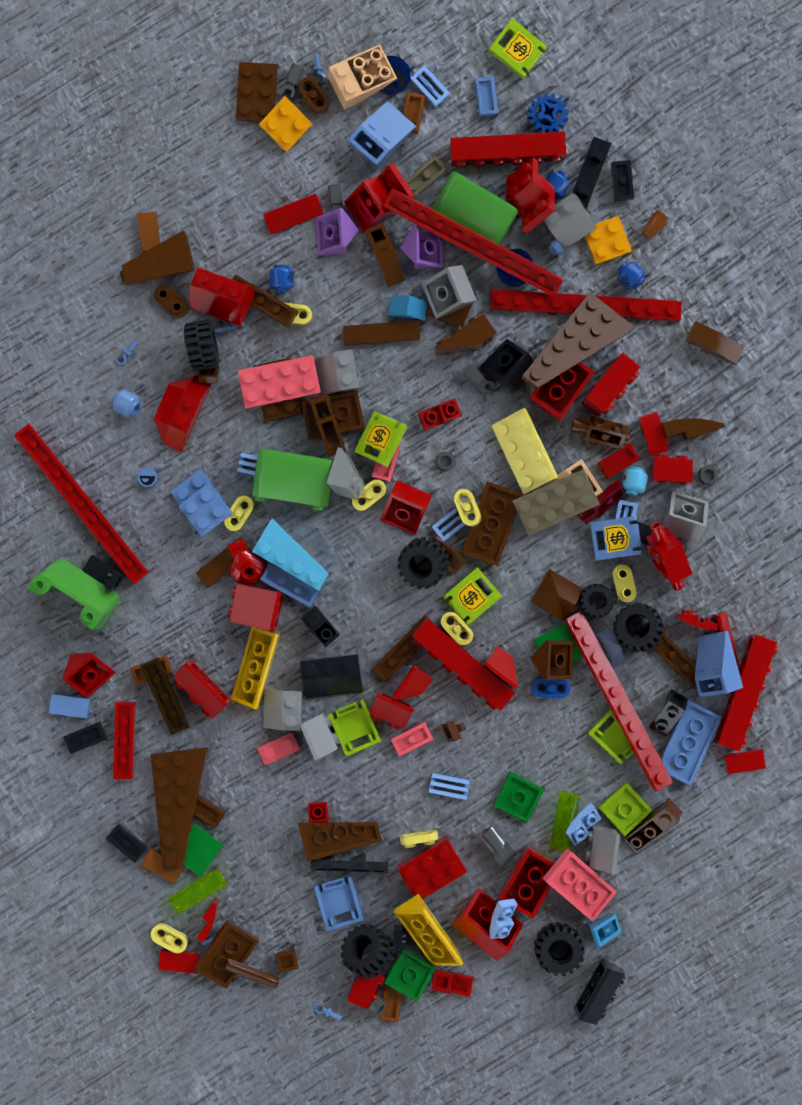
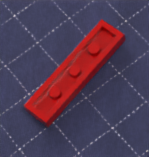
[113,701,136,779]

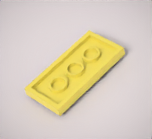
[491,408,558,494]

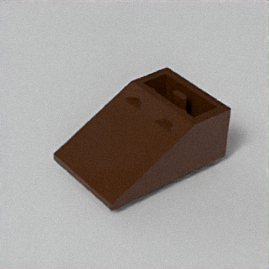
[435,314,497,355]

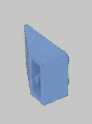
[348,101,416,170]
[695,631,743,697]

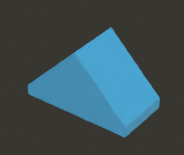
[388,295,428,321]
[587,914,621,948]

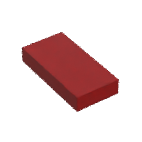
[597,443,640,479]
[724,749,766,774]
[158,949,200,974]

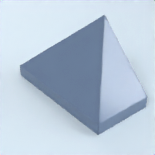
[594,628,625,668]

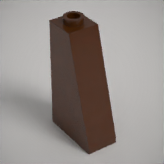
[120,231,196,286]

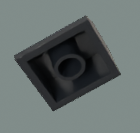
[481,339,534,394]

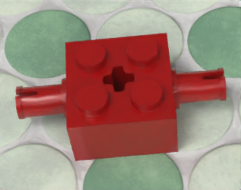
[646,522,693,591]

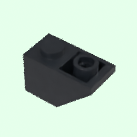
[301,605,340,648]

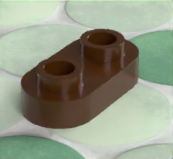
[299,77,329,114]
[154,285,188,318]

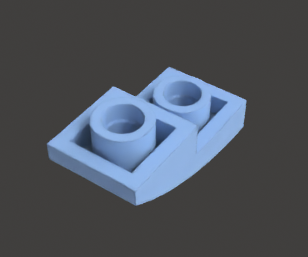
[566,803,601,846]
[490,899,518,939]

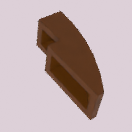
[685,321,744,365]
[309,393,346,457]
[662,418,725,441]

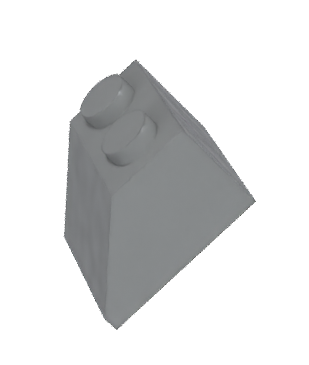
[544,193,597,250]
[422,265,477,319]
[316,349,359,396]
[326,447,364,500]
[662,491,709,543]
[263,689,303,731]
[300,712,340,761]
[585,826,620,874]

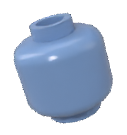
[112,390,142,418]

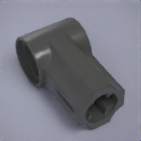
[479,826,517,867]

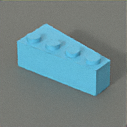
[252,518,329,591]

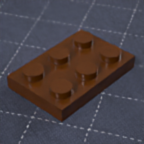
[236,62,278,122]
[253,358,302,422]
[301,391,365,440]
[194,920,259,989]

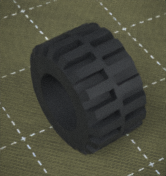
[184,319,219,371]
[397,537,449,589]
[613,602,664,652]
[534,922,585,976]
[340,924,394,979]

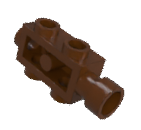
[570,416,630,450]

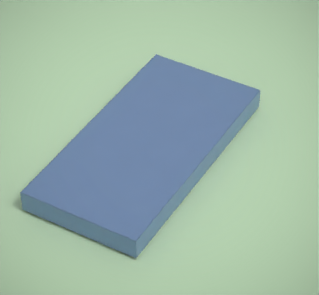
[660,700,723,786]

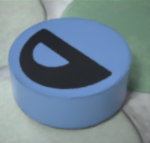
[138,468,158,487]

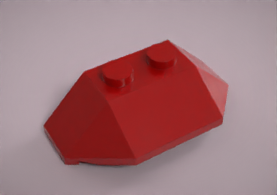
[153,375,213,453]

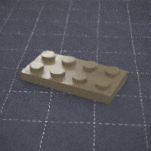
[513,469,600,536]

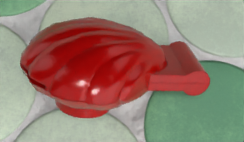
[228,539,266,585]

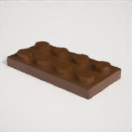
[461,481,523,566]

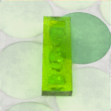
[549,791,580,852]
[168,867,228,915]

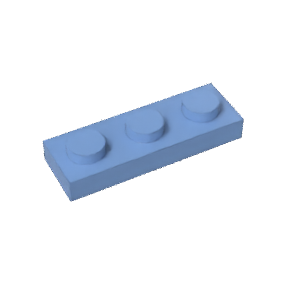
[260,563,320,608]

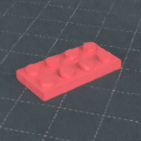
[238,355,321,409]
[543,849,617,922]

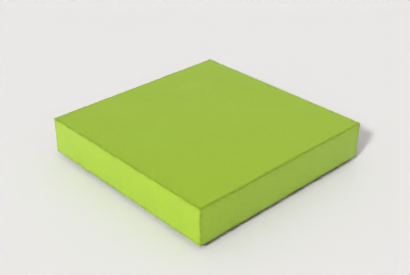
[598,782,653,837]

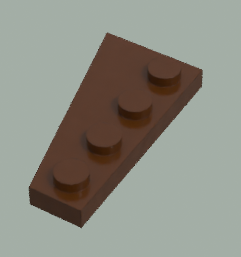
[298,822,382,861]

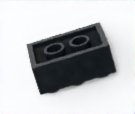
[300,653,363,698]
[574,958,625,1025]

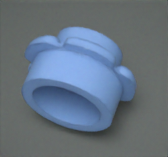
[548,239,564,256]

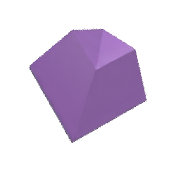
[315,208,358,256]
[400,224,443,269]

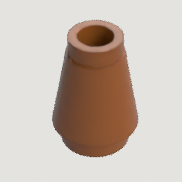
[642,210,669,240]

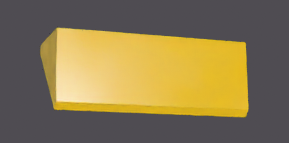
[231,627,281,710]
[394,894,463,966]

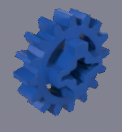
[527,92,569,133]

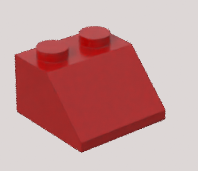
[380,480,432,535]
[369,691,414,730]

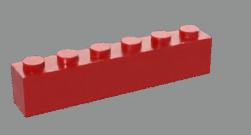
[450,132,567,168]
[411,618,515,711]
[714,634,778,752]

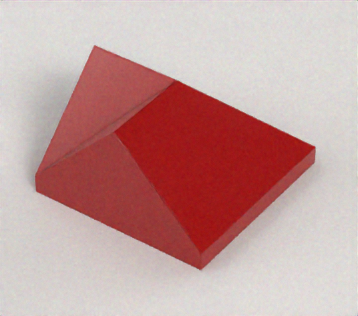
[483,646,518,689]
[62,652,116,698]
[392,664,433,701]

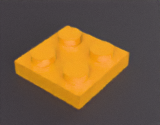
[258,96,312,152]
[585,216,632,266]

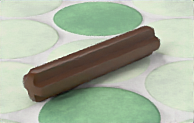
[225,959,279,988]

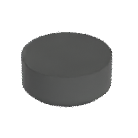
[436,452,455,471]
[698,465,718,485]
[368,997,386,1018]

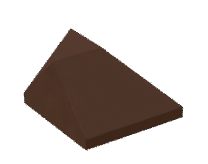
[530,569,583,621]
[530,640,574,680]

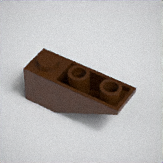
[365,223,406,288]
[624,798,682,853]

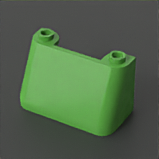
[432,172,518,245]
[252,449,334,511]
[27,559,120,630]

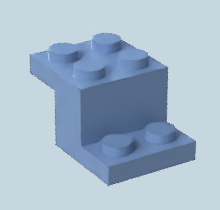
[171,469,233,537]

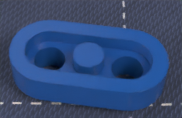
[531,678,570,698]

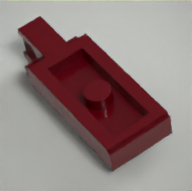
[577,480,626,525]

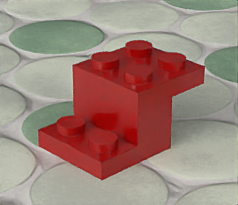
[505,158,555,233]
[344,163,415,234]

